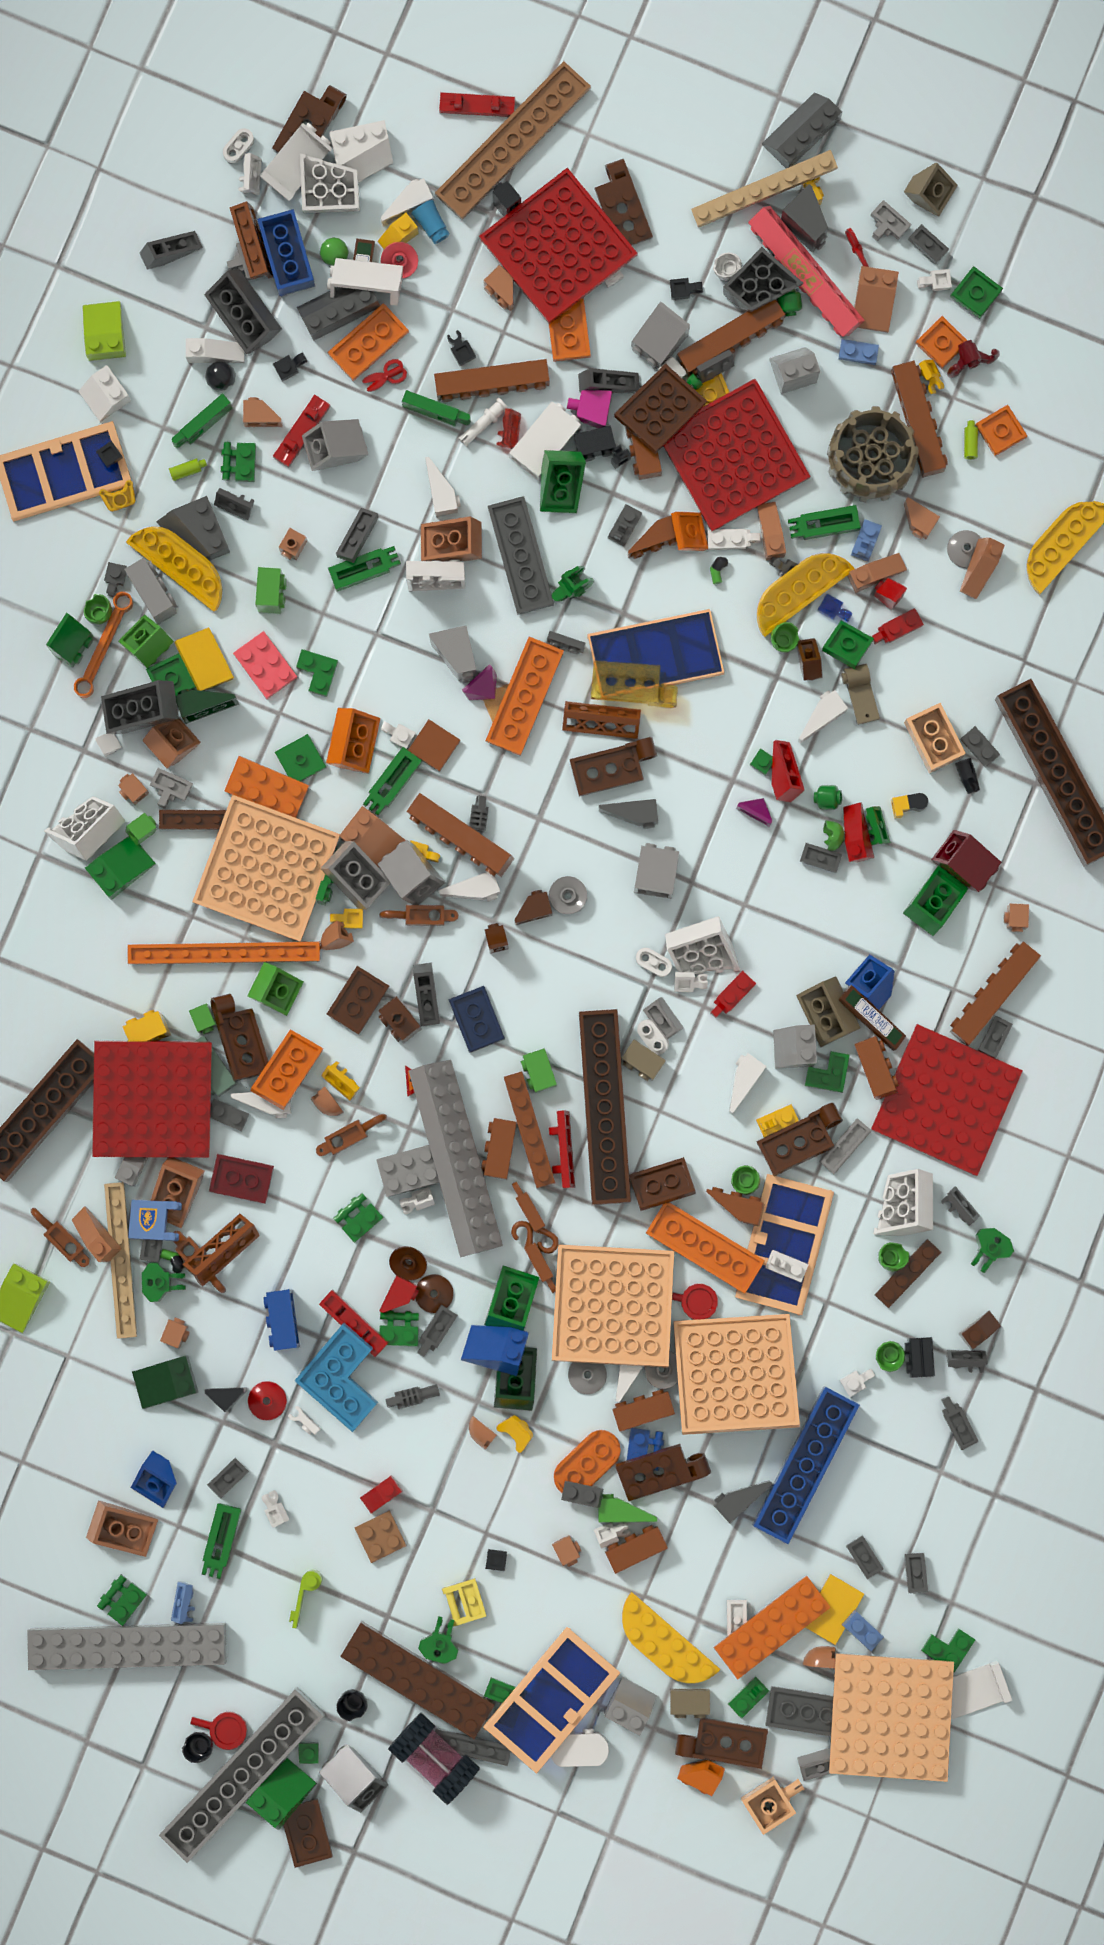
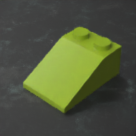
[83,301,126,361]
[0,1263,50,1333]

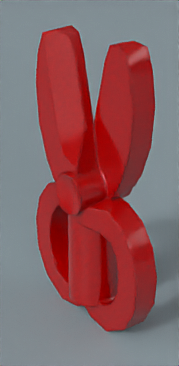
[845,228,869,267]
[362,359,407,392]

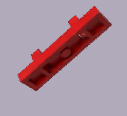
[439,92,515,117]
[273,394,331,468]
[549,1110,575,1188]
[319,1289,389,1357]

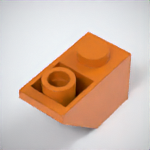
[677,1760,725,1796]

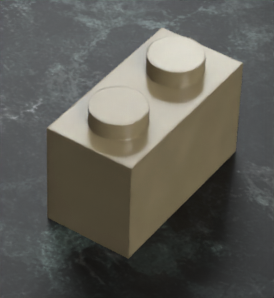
[621,1039,666,1081]
[670,1689,710,1718]

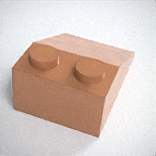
[854,266,899,333]
[421,516,482,561]
[339,806,406,869]
[150,1157,205,1228]
[86,1500,158,1557]

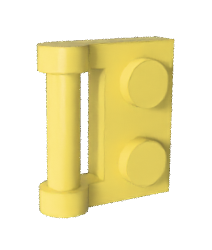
[442,1578,487,1627]

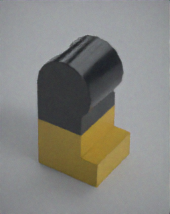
[891,793,928,819]

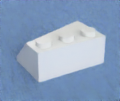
[329,120,393,183]
[300,153,360,213]
[406,560,465,591]
[44,796,125,861]
[665,916,740,975]
[873,1169,933,1236]

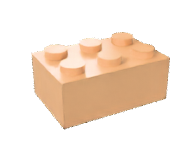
[904,703,966,773]

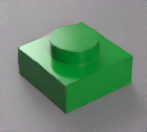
[750,748,773,775]
[299,1743,319,1764]

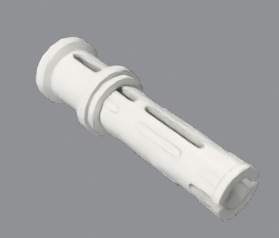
[458,398,509,447]

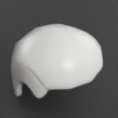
[713,252,742,281]

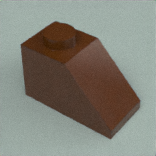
[797,638,823,681]
[514,890,552,925]
[484,923,509,954]
[959,1311,1001,1350]

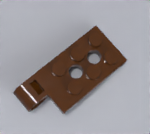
[272,85,347,152]
[594,158,653,246]
[569,737,657,797]
[210,994,269,1082]
[756,1103,843,1176]
[616,1444,711,1502]
[675,1718,768,1769]

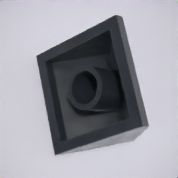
[205,1387,247,1412]

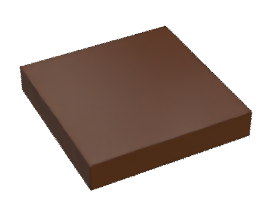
[408,719,461,772]

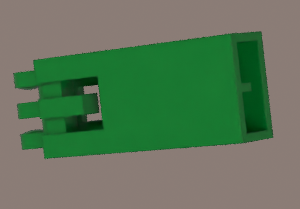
[402,390,471,427]
[172,393,233,448]
[788,505,861,540]
[328,546,401,592]
[363,747,422,816]
[201,1503,242,1579]

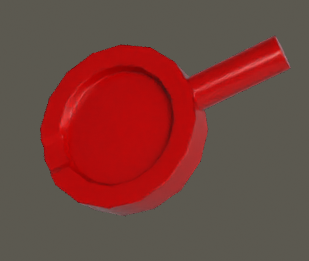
[672,1284,718,1320]
[190,1711,247,1750]

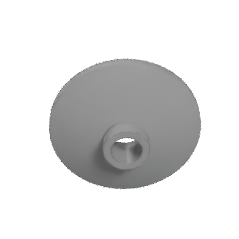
[947,530,981,568]
[549,876,587,914]
[645,1351,678,1389]
[568,1362,607,1394]

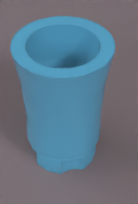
[411,200,449,244]

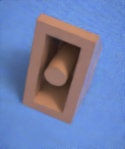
[243,397,283,427]
[904,497,940,539]

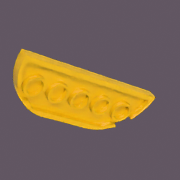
[1027,501,1104,595]
[126,526,222,611]
[757,553,855,637]
[622,1591,721,1683]

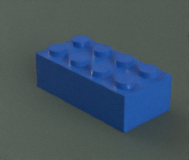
[257,209,315,296]

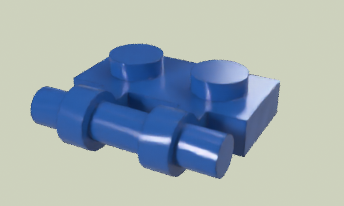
[626,1428,665,1471]

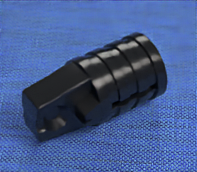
[955,758,980,794]

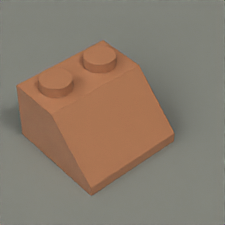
[142,718,201,769]

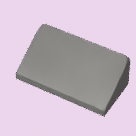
[643,997,684,1039]
[797,1748,830,1781]

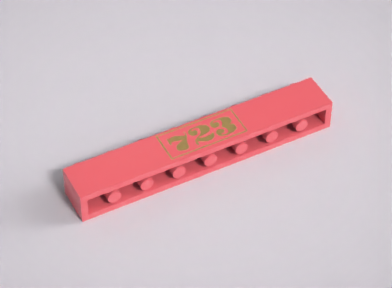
[748,206,865,337]

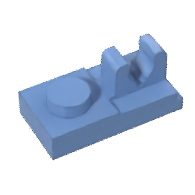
[851,519,882,562]
[171,1582,195,1624]

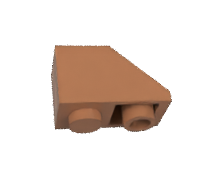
[484,264,513,311]

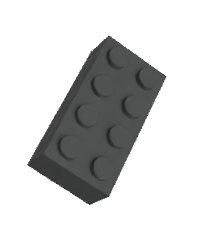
[101,680,179,734]

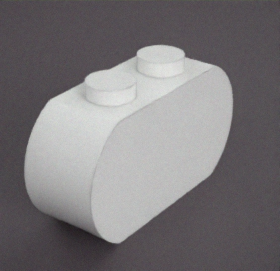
[550,1728,609,1767]

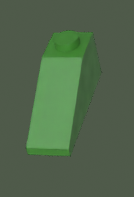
[598,1494,657,1522]

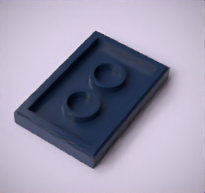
[448,986,505,1053]

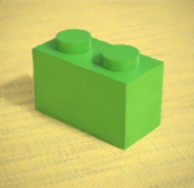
[520,1048,557,1093]

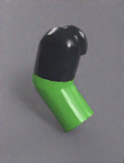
[710,556,728,584]
[160,1249,184,1273]

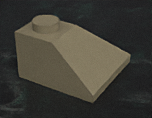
[904,163,958,216]

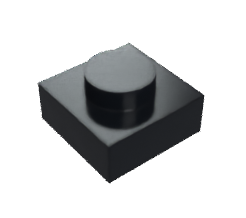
[96,441,123,468]
[485,1549,507,1571]

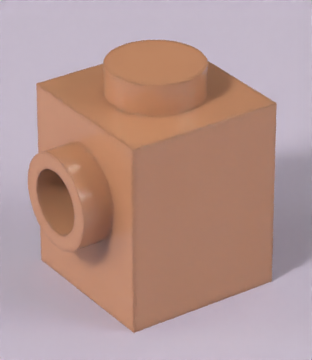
[279,528,307,560]
[118,773,149,805]
[1004,903,1029,932]
[160,1317,190,1348]
[552,1535,581,1567]

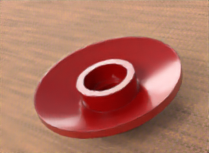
[248,1381,287,1420]

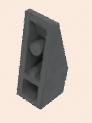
[140,231,203,270]
[578,368,639,393]
[599,799,658,829]
[413,962,440,1026]
[713,1480,773,1523]

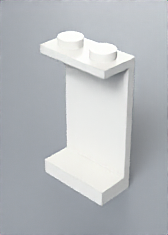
[260,123,333,201]
[327,258,403,305]
[509,402,581,481]
[951,1661,1012,1720]

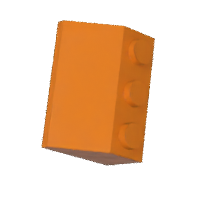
[326,708,380,773]

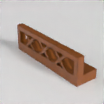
[229,201,273,280]
[562,701,641,739]
[183,1214,260,1287]

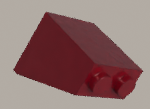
[931,830,1002,892]

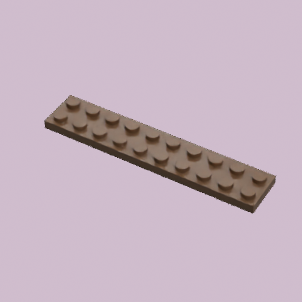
[435,61,591,220]

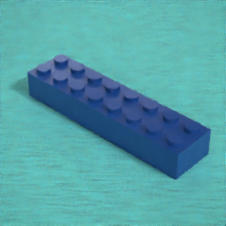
[752,1386,860,1544]

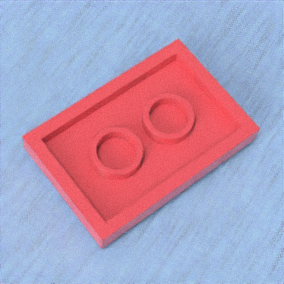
[233,631,298,699]

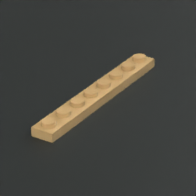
[691,150,838,228]
[104,1182,137,1339]

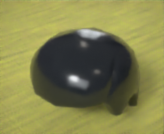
[205,362,236,391]
[336,1689,368,1721]
[182,1732,213,1763]

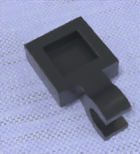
[670,278,703,300]
[273,352,308,382]
[611,445,631,469]

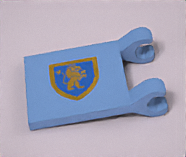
[128,1200,182,1241]

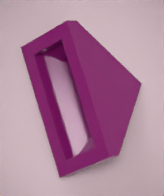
[462,664,497,700]
[736,798,772,827]

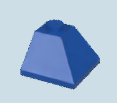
[845,954,895,1010]
[130,1451,177,1508]

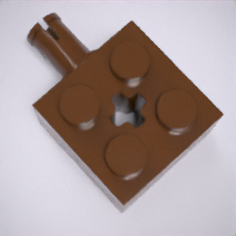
[378,996,422,1043]

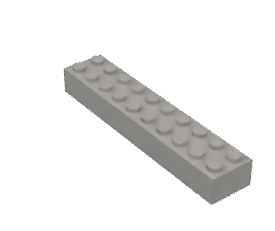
[409,1060,503,1258]
[27,1623,227,1670]
[159,1687,325,1863]

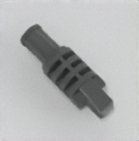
[469,795,489,835]
[386,1384,440,1409]

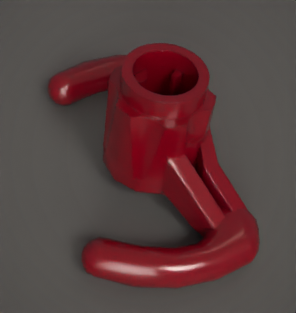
[947,340,1000,378]

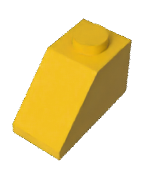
[378,213,419,249]

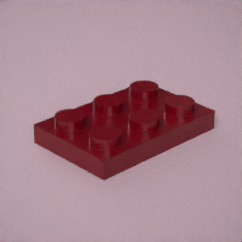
[209,1154,274,1204]

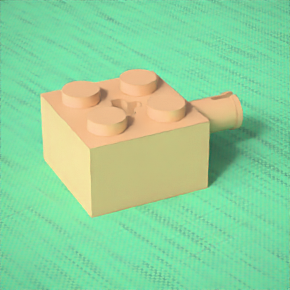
[741,1776,805,1835]

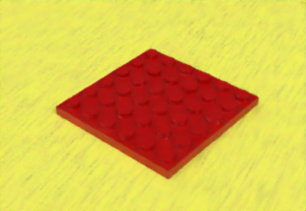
[479,167,638,324]
[663,379,811,531]
[871,1024,1023,1176]
[92,1040,212,1158]

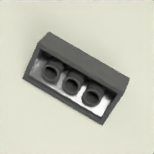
[762,92,842,168]
[204,269,282,355]
[297,287,380,341]

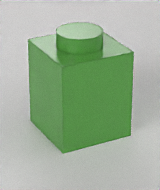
[125,813,157,846]
[189,1003,217,1035]

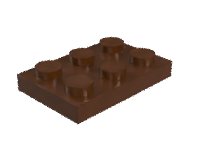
[327,966,390,1035]
[629,1157,696,1211]
[283,1798,333,1868]

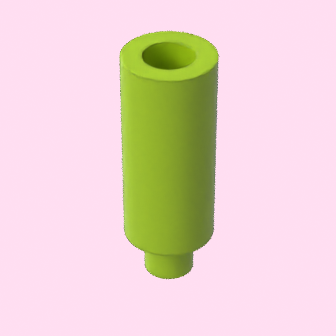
[964,420,978,460]
[168,458,207,481]

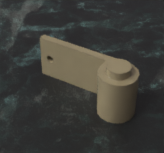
[841,664,880,725]

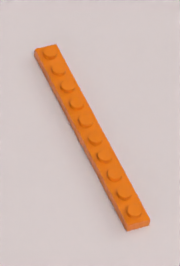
[128,942,320,964]

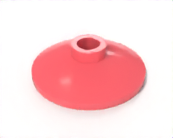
[381,242,418,278]

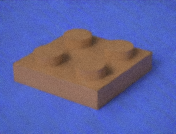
[355,1510,407,1563]

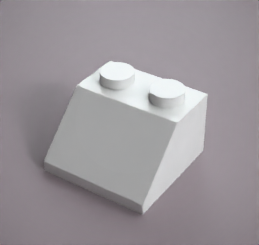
[78,365,131,422]

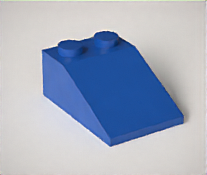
[461,1325,529,1376]

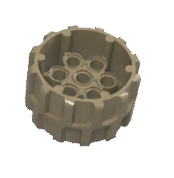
[827,406,919,503]

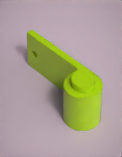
[289,1570,322,1629]

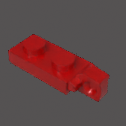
[872,608,924,645]
[711,970,756,1018]

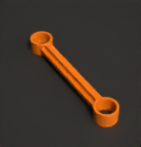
[74,592,133,698]

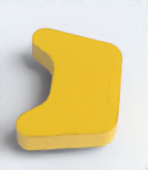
[99,480,136,512]
[496,1415,533,1453]

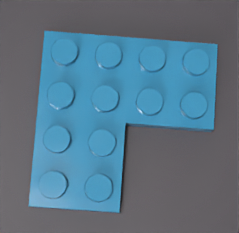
[295,1323,378,1432]

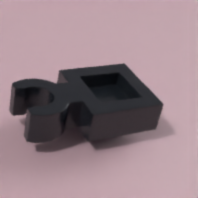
[447,330,476,366]

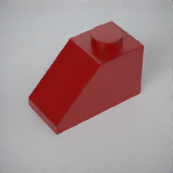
[874,578,907,610]
[379,1275,419,1313]
[360,1475,403,1513]

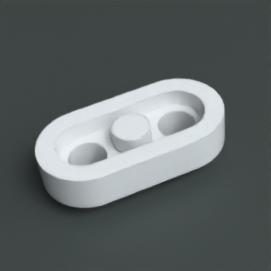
[223,128,254,163]
[636,948,672,977]
[637,1019,669,1055]

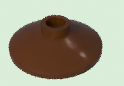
[389,1246,427,1280]
[415,1274,453,1313]

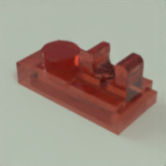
[496,408,521,449]

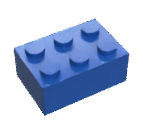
[263,1289,300,1351]

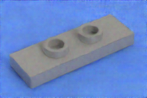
[820,1118,872,1174]

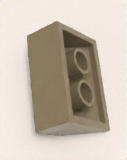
[796,976,860,1047]

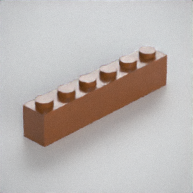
[676,299,785,377]
[434,359,550,402]
[891,360,948,478]
[407,793,514,877]
[950,941,1041,1046]
[504,1071,555,1189]

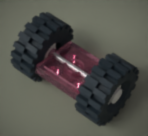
[388,1713,480,1805]

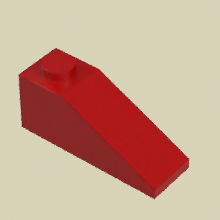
[772,740,805,802]
[843,802,874,863]

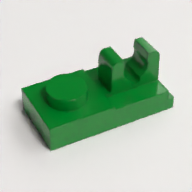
[866,806,891,845]
[727,1676,769,1719]

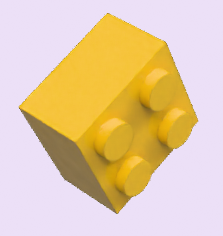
[122,1010,171,1041]

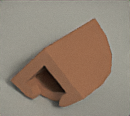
[320,921,354,950]
[311,1087,344,1116]
[469,1416,497,1450]
[803,1646,836,1669]

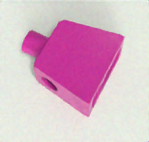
[567,390,612,428]

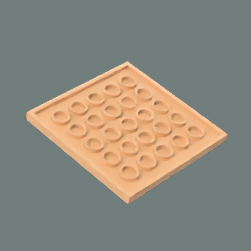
[192,795,340,942]
[552,1245,674,1367]
[673,1314,800,1435]
[829,1653,954,1782]

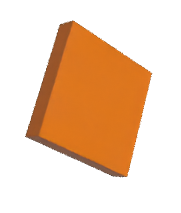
[915,316,968,369]
[975,405,1027,456]
[671,512,708,551]

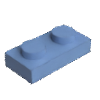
[838,339,879,365]
[842,1610,884,1651]

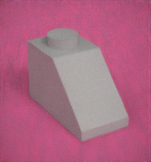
[115,1157,148,1187]

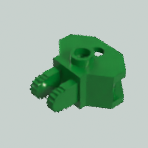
[551,566,594,602]
[971,1228,1014,1273]
[142,1263,186,1302]
[418,1616,459,1664]

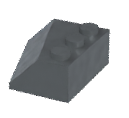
[723,247,803,312]
[156,496,230,561]

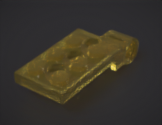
[591,661,678,708]

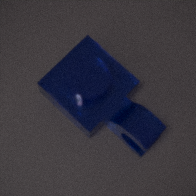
[817,594,852,622]

